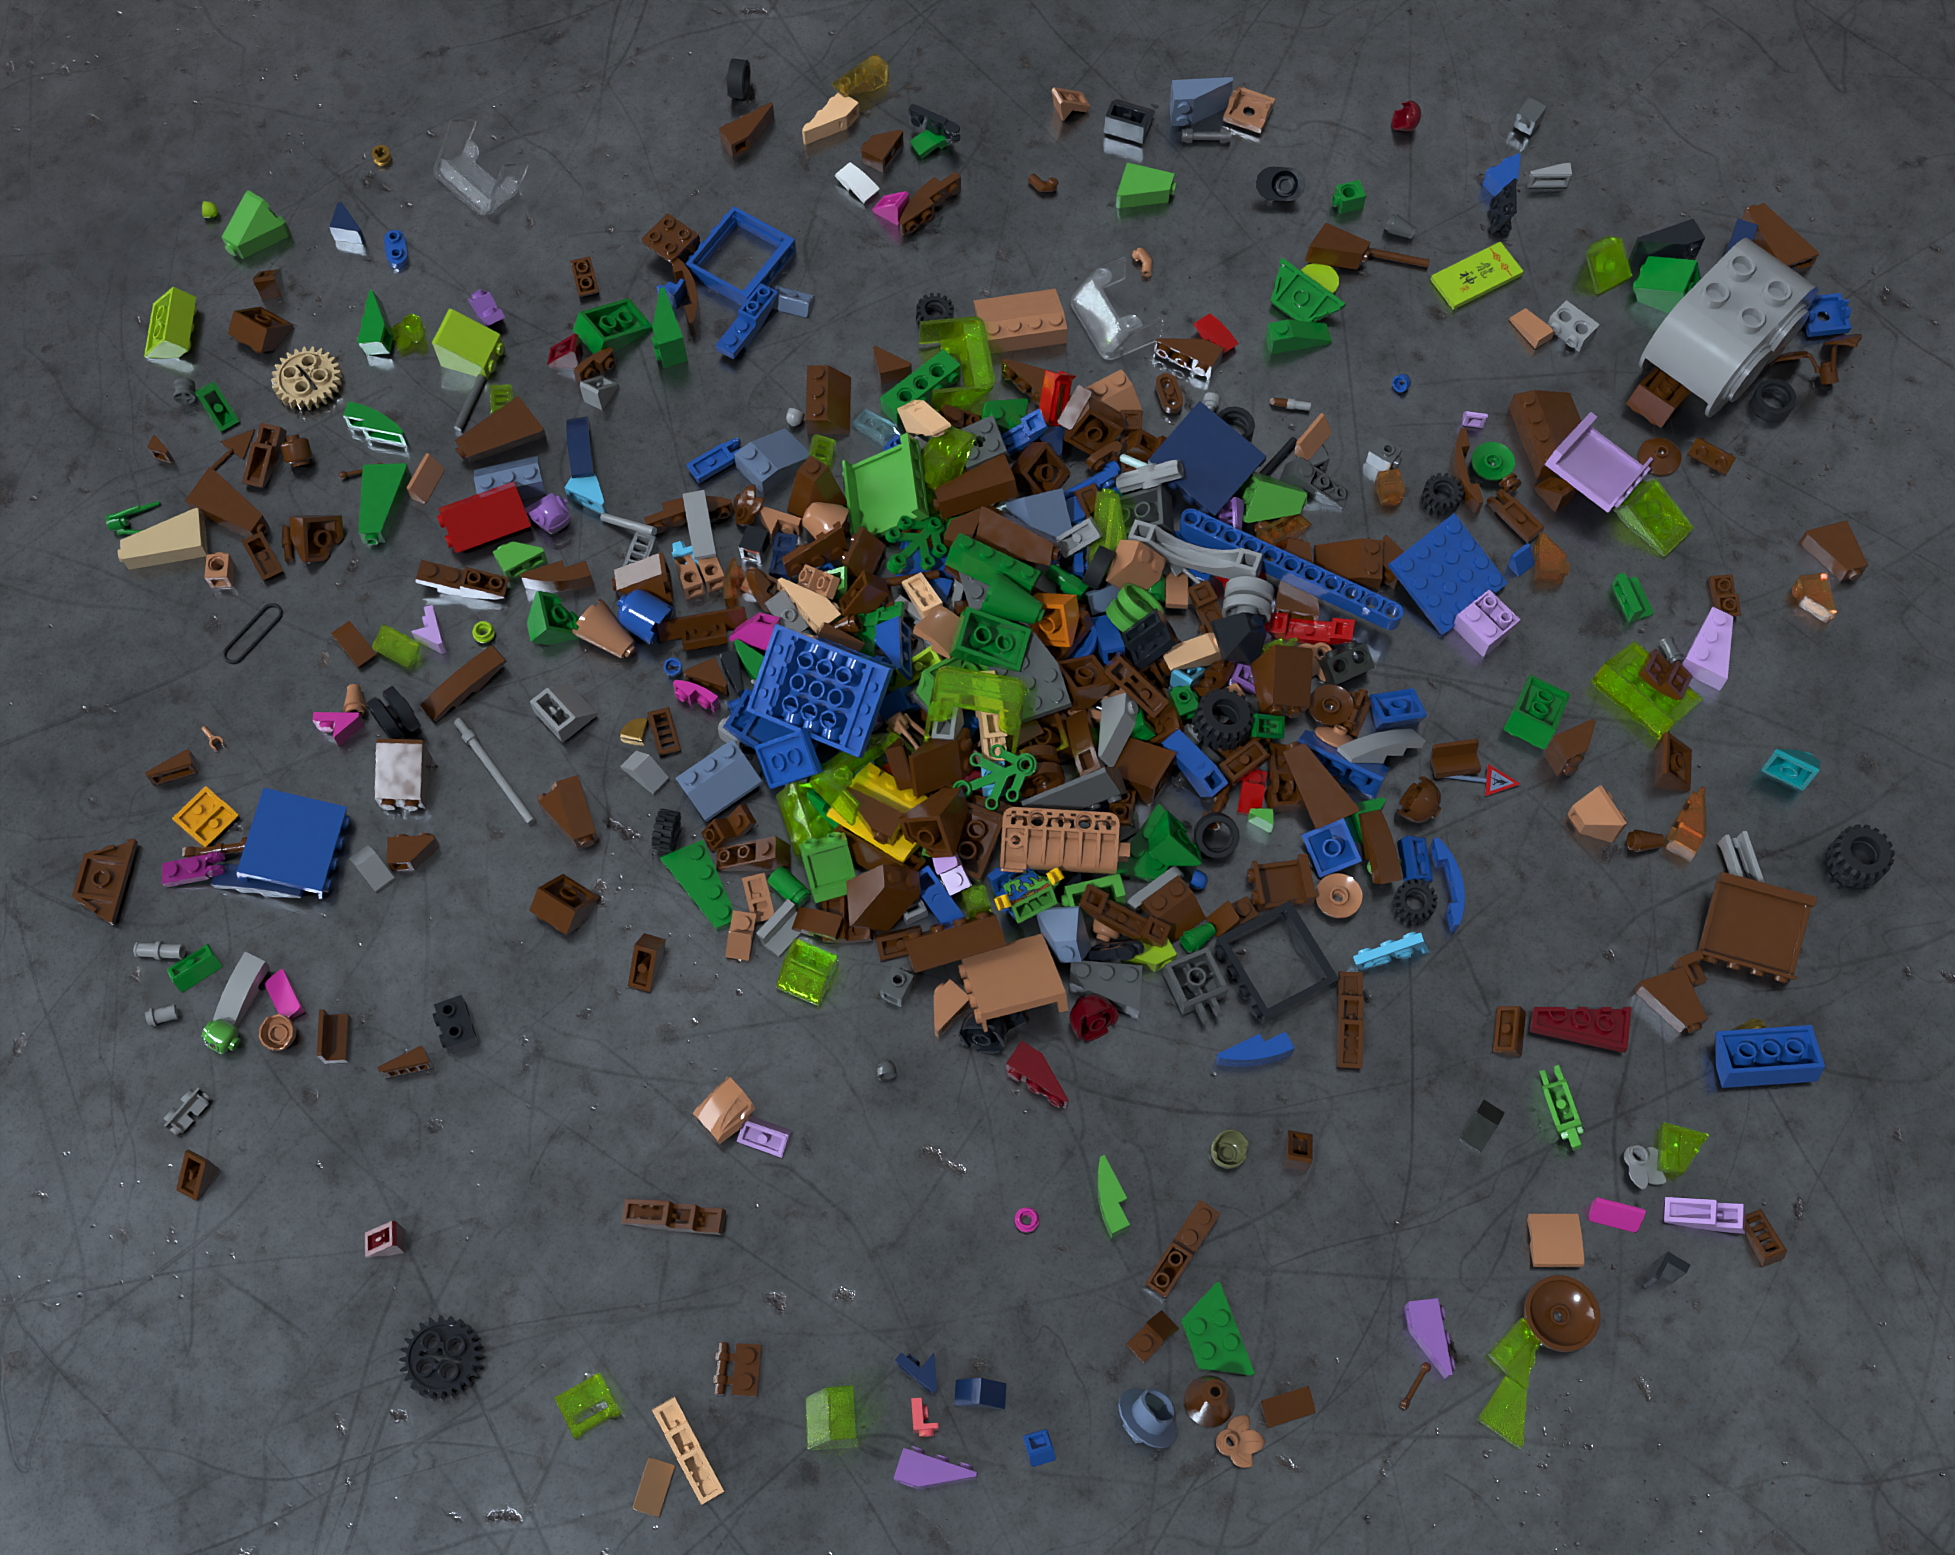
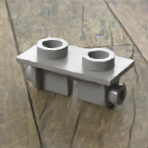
[163,1088,211,1136]

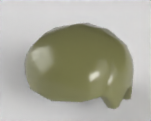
[1211,1129,1249,1169]

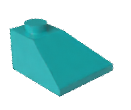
[1760,749,1821,791]

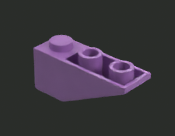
[1404,1298,1455,1379]
[894,1446,977,1489]

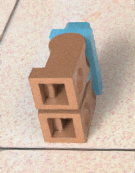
[672,541,727,600]

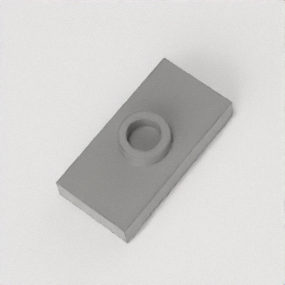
[765,590,809,632]

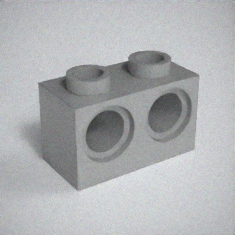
[1547,300,1600,352]

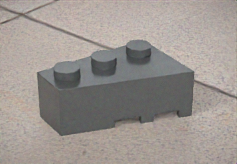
[1069,961,1142,1020]

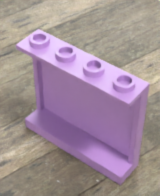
[1545,412,1653,512]

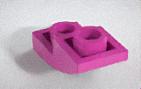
[673,680,720,712]

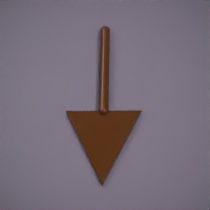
[202,429,255,476]

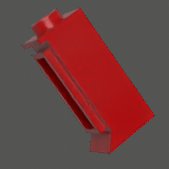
[1039,370,1076,426]

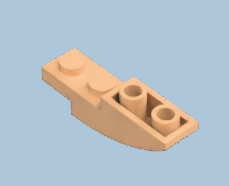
[971,670,1007,762]

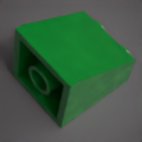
[1633,256,1701,314]

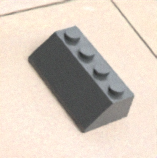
[1021,767,1128,826]

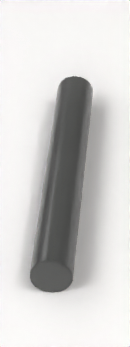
[453,374,486,432]

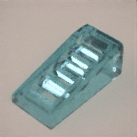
[852,409,900,447]

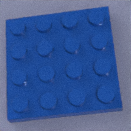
[1388,513,1508,635]

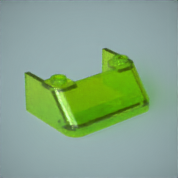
[918,316,995,412]
[923,666,1027,755]
[810,733,916,826]

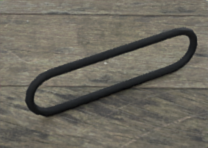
[222,603,283,663]

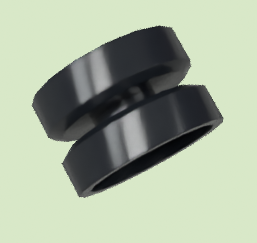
[365,685,421,739]

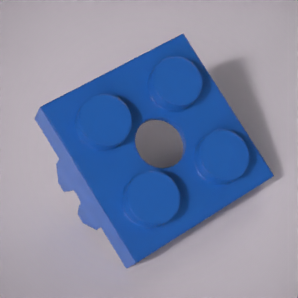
[1804,293,1852,337]

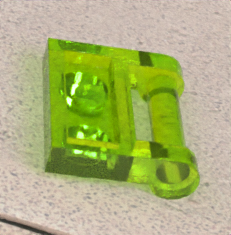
[554,1372,621,1439]

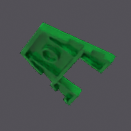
[852,601,905,686]

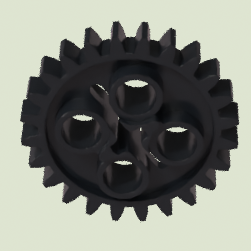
[399,1315,484,1400]

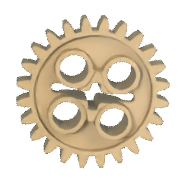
[271,346,343,410]

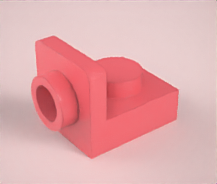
[911,1398,939,1437]

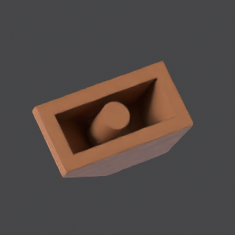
[934,979,970,1038]

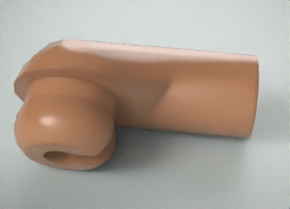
[1132,248,1153,277]

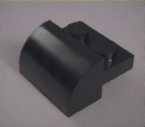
[1121,608,1177,670]

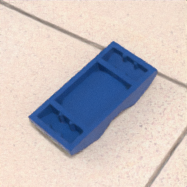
[723,688,820,749]

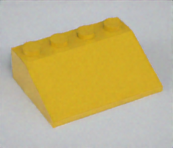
[827,763,928,863]

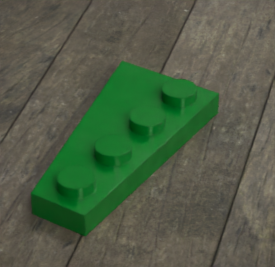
[660,840,734,931]

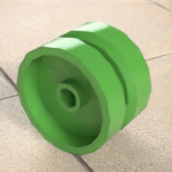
[1105,583,1164,632]

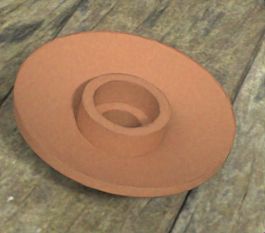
[1315,725,1354,748]
[1315,873,1363,918]

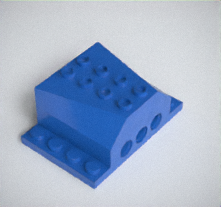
[746,624,896,758]

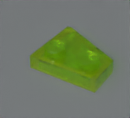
[1487,1318,1540,1390]

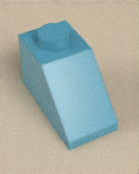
[564,474,607,514]

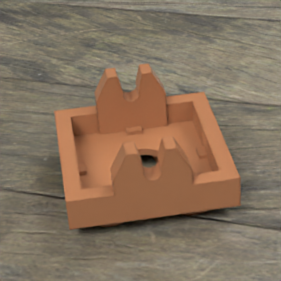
[1223,86,1275,134]

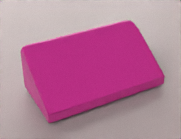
[264,969,305,1020]
[1588,1197,1646,1233]

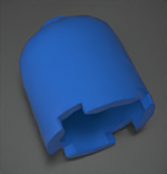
[617,589,675,645]

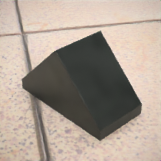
[1459,1100,1505,1153]

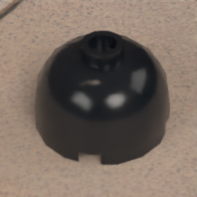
[958,1011,1008,1054]

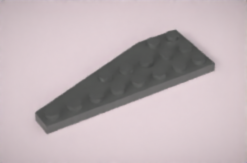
[959,571,1072,729]

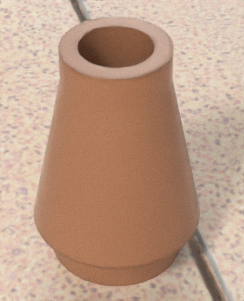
[343,684,366,717]

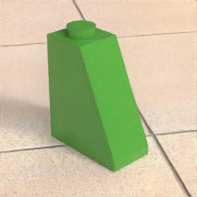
[1116,163,1177,208]

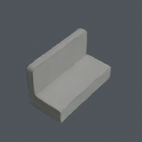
[756,899,802,957]

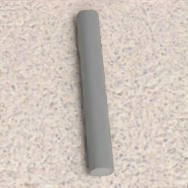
[600,513,657,536]

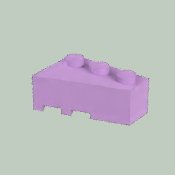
[1682,607,1733,691]

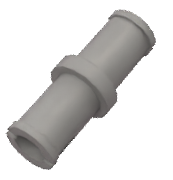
[133,941,186,960]

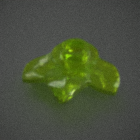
[391,314,424,351]

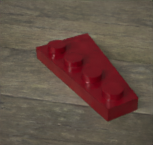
[1530,1007,1631,1053]

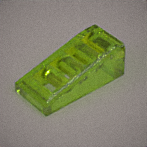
[490,384,513,414]
[808,434,836,467]

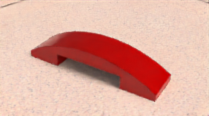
[1264,612,1355,645]

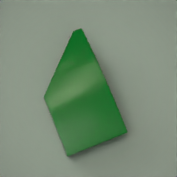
[909,130,951,159]

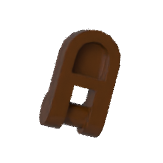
[1085,441,1122,472]

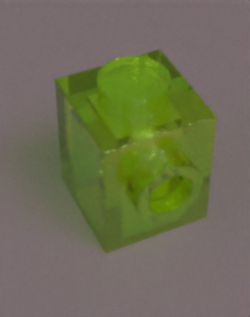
[962,884,991,919]

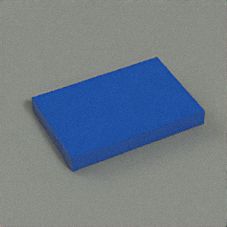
[754,728,822,789]

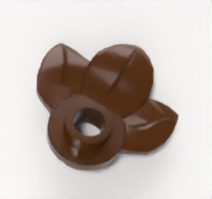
[733,484,765,526]

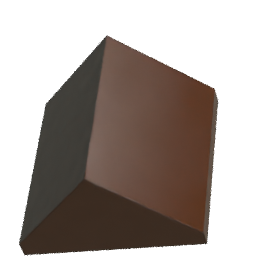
[1654,732,1692,792]

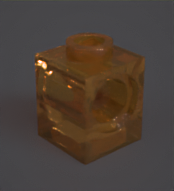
[1375,469,1405,505]

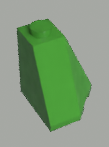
[222,190,291,259]
[1240,471,1307,523]

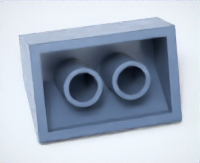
[474,456,546,500]
[676,739,763,822]

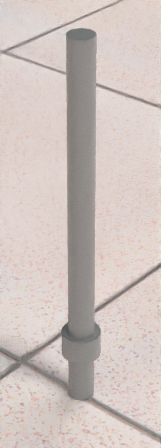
[454,718,536,825]

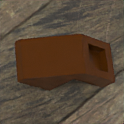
[701,804,757,851]

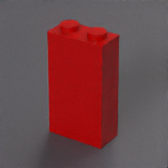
[437,481,531,553]

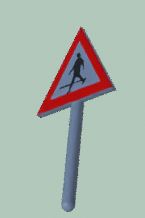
[1444,764,1520,797]

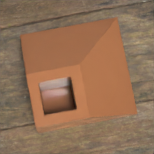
[1567,785,1627,843]

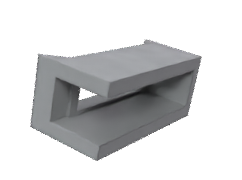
[1717,831,1765,883]

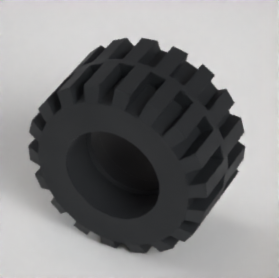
[1192,688,1254,751]
[1826,824,1895,888]

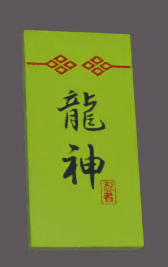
[1430,242,1524,310]

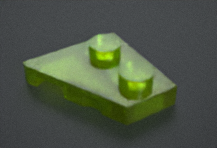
[1657,1122,1708,1176]
[1477,1376,1527,1449]

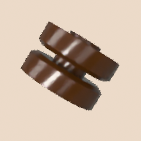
[1009,744,1065,798]

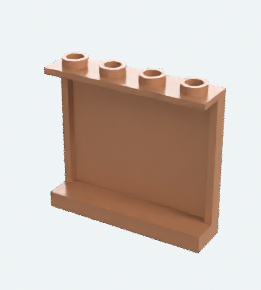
[958,934,1069,1032]

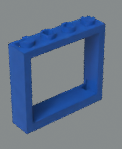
[686,206,796,306]

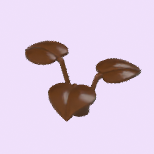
[1769,334,1862,385]

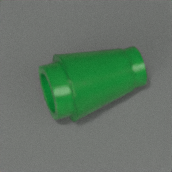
[1180,922,1216,953]

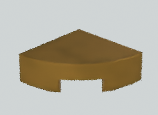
[620,718,649,742]

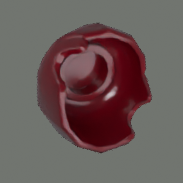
[1392,100,1421,132]

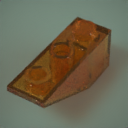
[1665,786,1707,862]

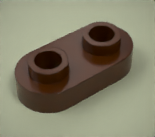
[1155,373,1183,414]

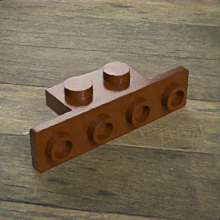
[657,606,747,651]

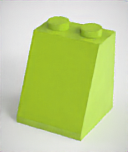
[432,309,505,380]

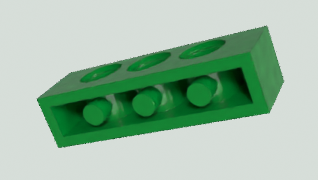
[880,349,961,425]

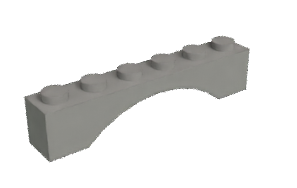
[1128,519,1263,579]

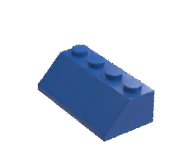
[1298,729,1389,799]
[1715,1025,1825,1088]

